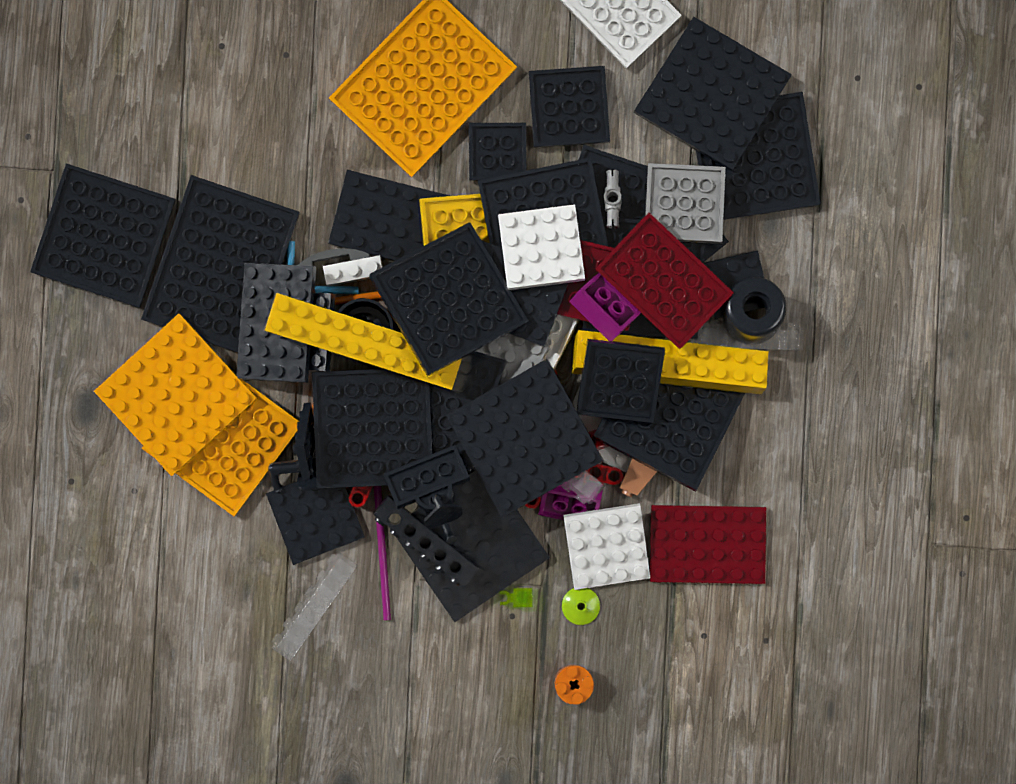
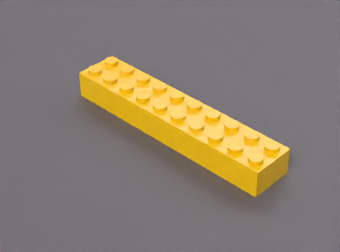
[264,293,462,390]
[572,330,768,394]

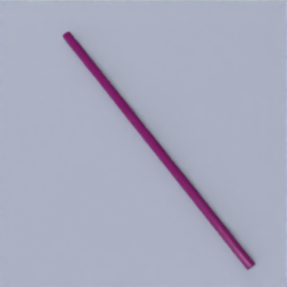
[374,486,391,620]

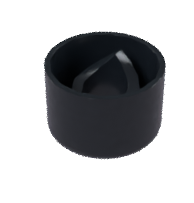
[722,277,787,344]
[338,298,395,331]

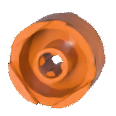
[554,665,594,704]

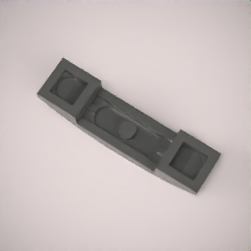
[298,248,370,266]

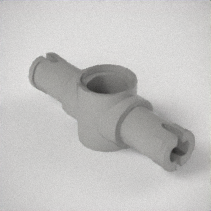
[604,170,622,229]

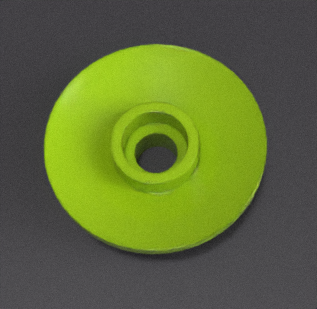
[562,588,600,625]

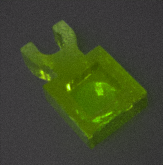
[500,588,533,608]

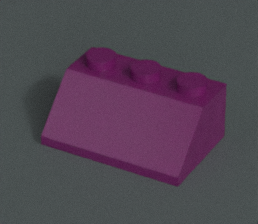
[569,273,641,341]
[538,478,604,520]

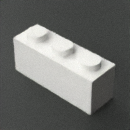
[323,255,383,286]

